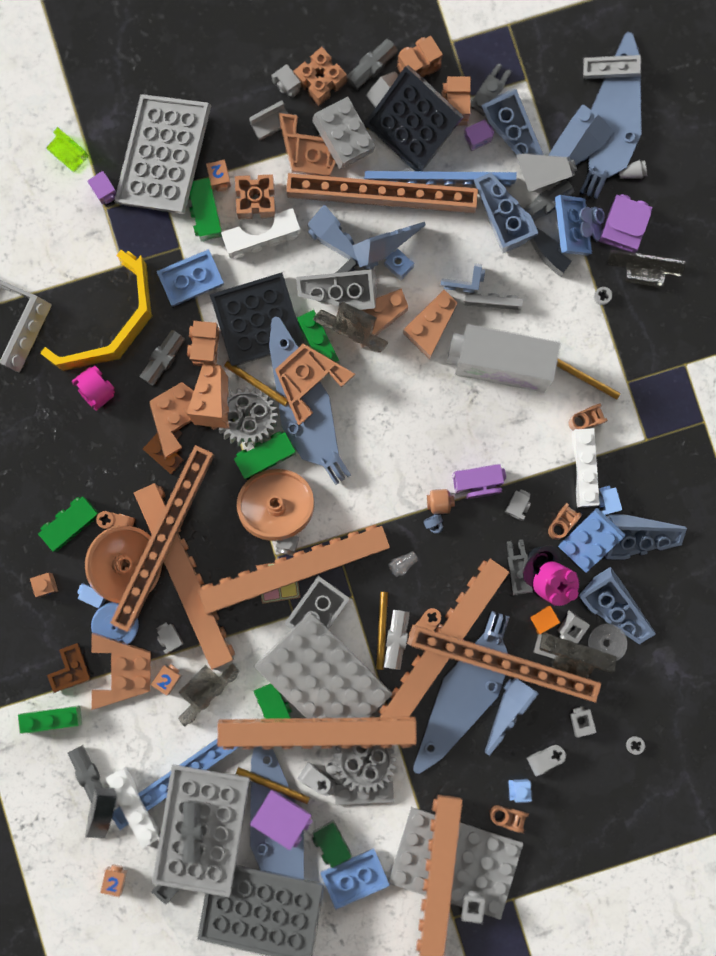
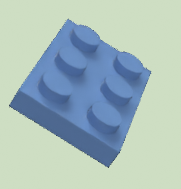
[555,195,592,255]
[157,249,224,307]
[558,508,625,573]
[320,848,390,909]

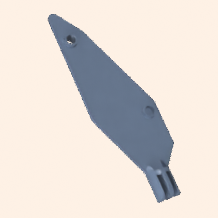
[580,33,641,199]
[269,317,351,485]
[413,611,510,774]
[250,746,304,879]

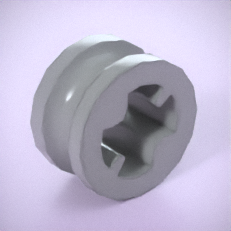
[594,287,612,305]
[626,736,645,755]

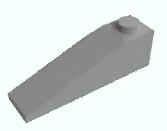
[296,269,377,310]

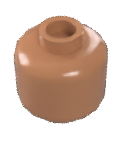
[427,489,455,514]

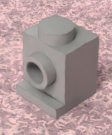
[272,64,301,97]
[504,490,531,521]
[276,536,299,556]
[557,610,590,644]
[157,623,184,654]
[569,706,596,738]
[461,891,485,923]

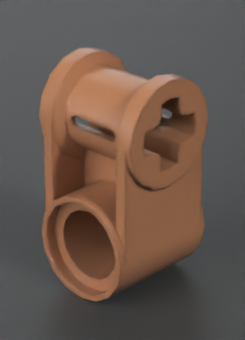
[569,403,608,431]
[548,503,582,540]
[96,511,135,529]
[408,608,441,635]
[489,805,529,833]

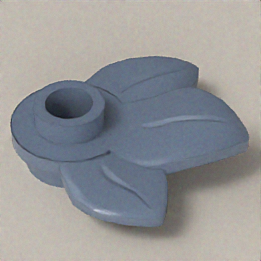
[579,207,604,241]

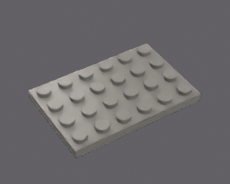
[114,94,211,214]
[255,612,393,747]
[152,764,250,897]
[388,807,523,919]

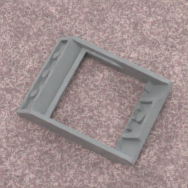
[0,280,52,373]

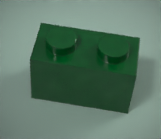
[311,820,352,869]

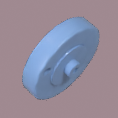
[91,602,139,644]

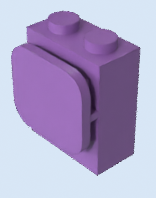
[599,194,653,254]
[452,464,506,499]
[250,789,312,850]

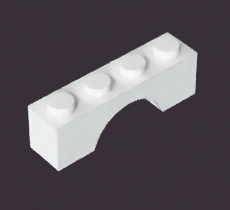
[221,208,301,259]
[572,428,599,508]
[106,767,161,848]

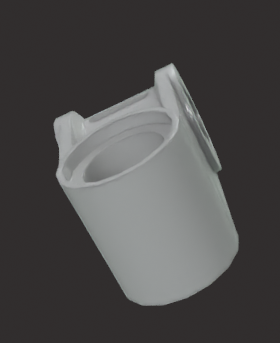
[527,745,566,776]
[297,762,336,796]

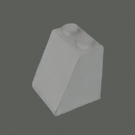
[517,153,577,192]

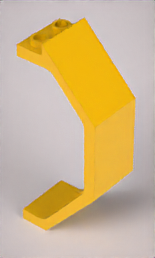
[41,250,152,371]

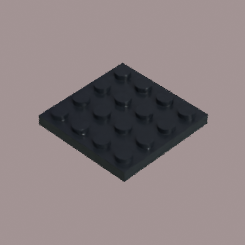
[364,65,464,171]
[210,272,304,366]

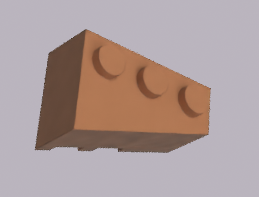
[348,289,408,348]
[403,290,458,360]
[187,363,229,429]

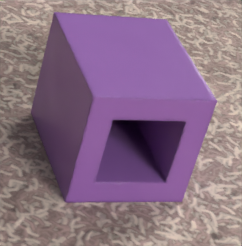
[464,120,494,151]
[87,171,116,204]

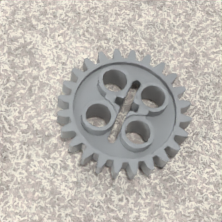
[219,387,278,447]
[333,745,396,794]

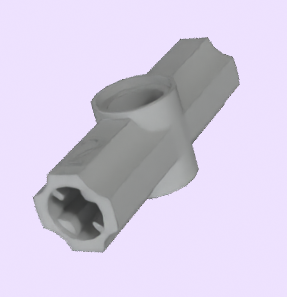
[384,610,410,670]

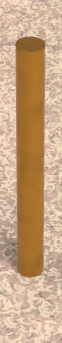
[556,359,621,400]
[224,361,289,407]
[376,592,388,670]
[235,767,310,804]

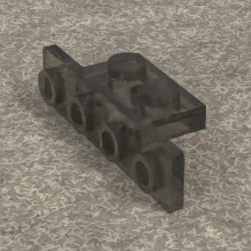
[607,250,686,288]
[313,302,388,353]
[539,633,617,678]
[178,663,240,727]

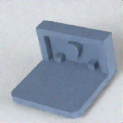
[441,264,485,293]

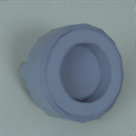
[423,514,443,533]

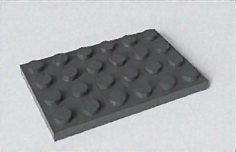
[197,865,325,956]

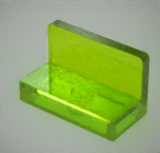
[46,127,89,172]

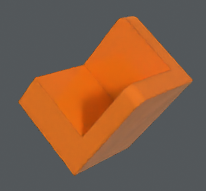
[531,606,560,634]

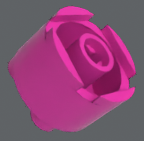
[72,366,115,411]
[533,562,579,606]

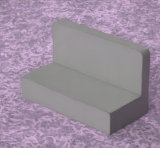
[249,101,288,141]

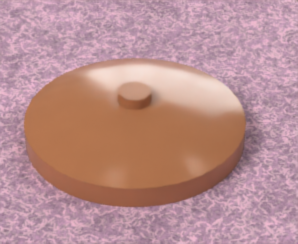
[237,469,314,541]
[85,526,162,603]

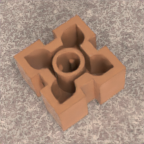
[397,36,443,77]
[293,47,347,106]
[442,77,470,126]
[235,174,276,219]
[187,321,220,366]

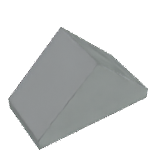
[366,72,398,107]

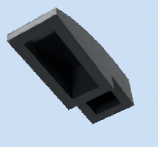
[530,227,572,277]
[85,787,117,838]

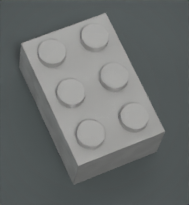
[312,97,376,169]
[284,576,350,629]

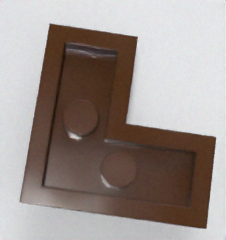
[143,430,184,475]
[47,643,91,693]

